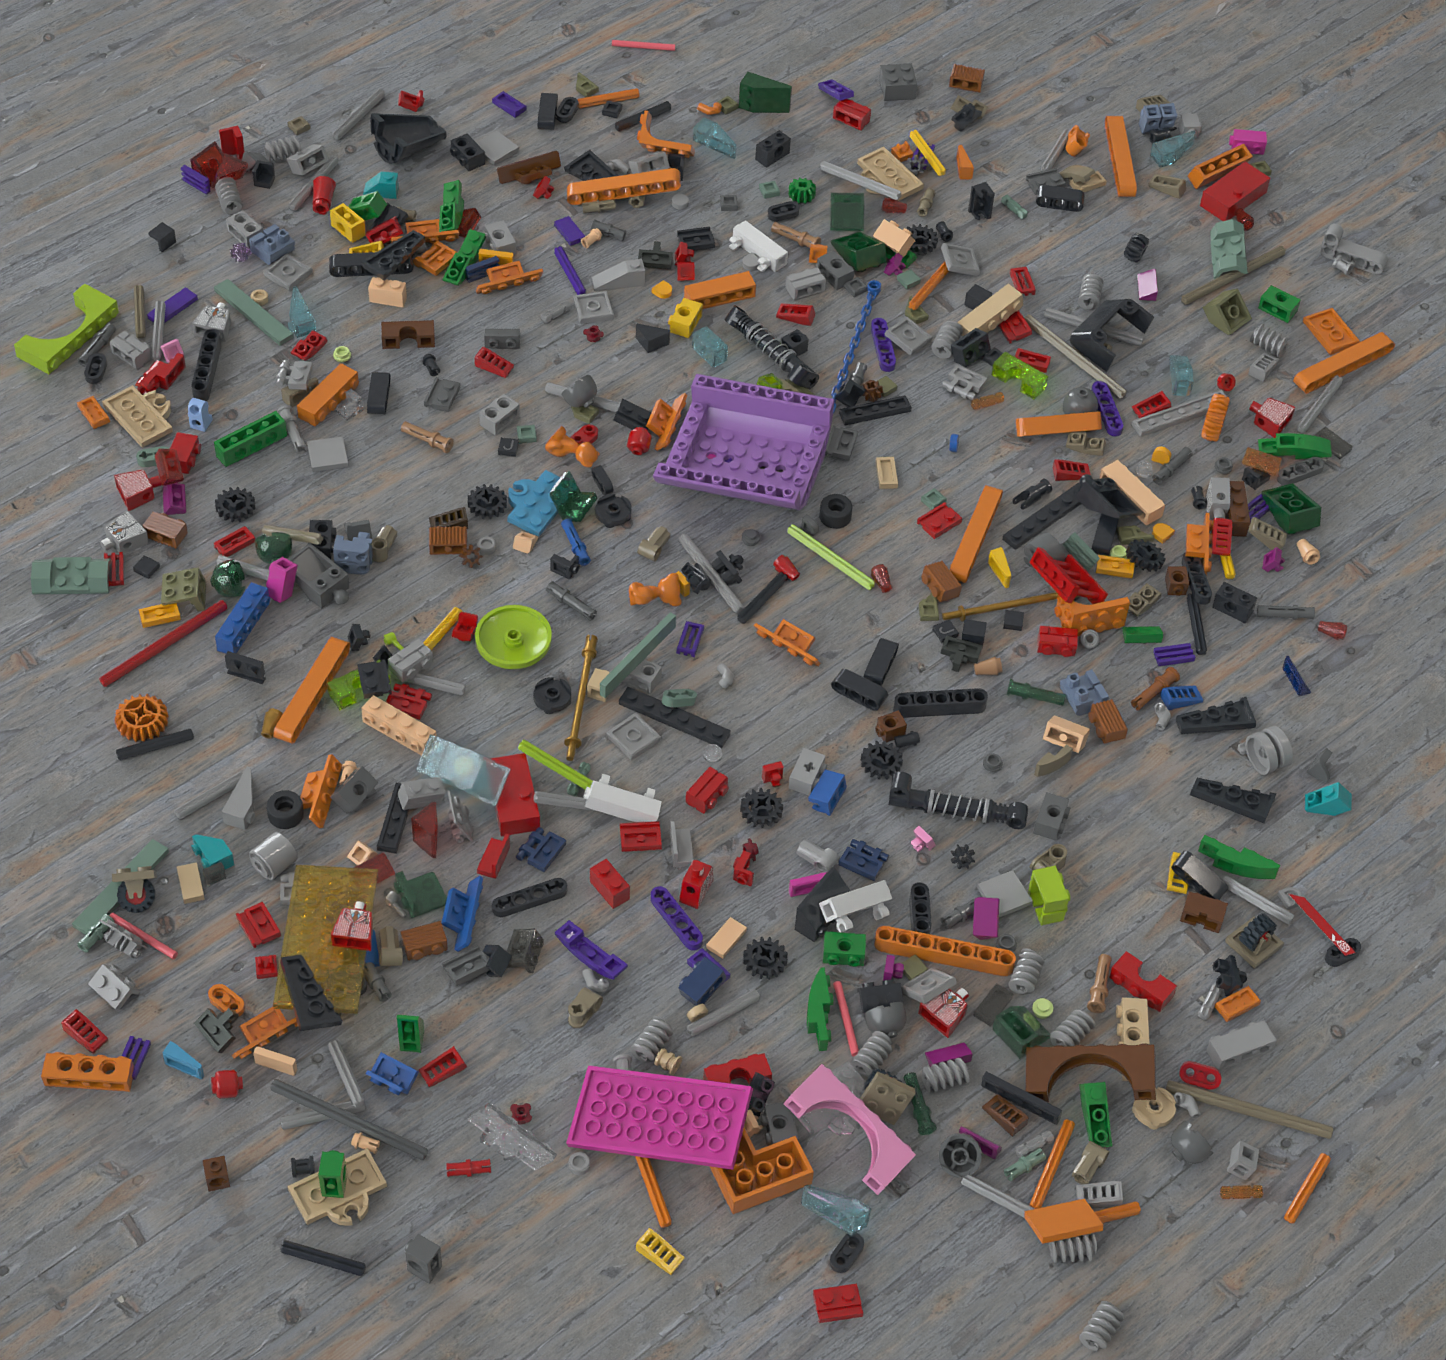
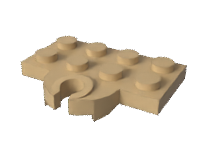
[857,147,924,201]
[102,385,173,448]
[288,1148,387,1226]

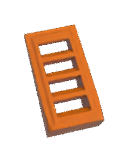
[956,145,974,180]

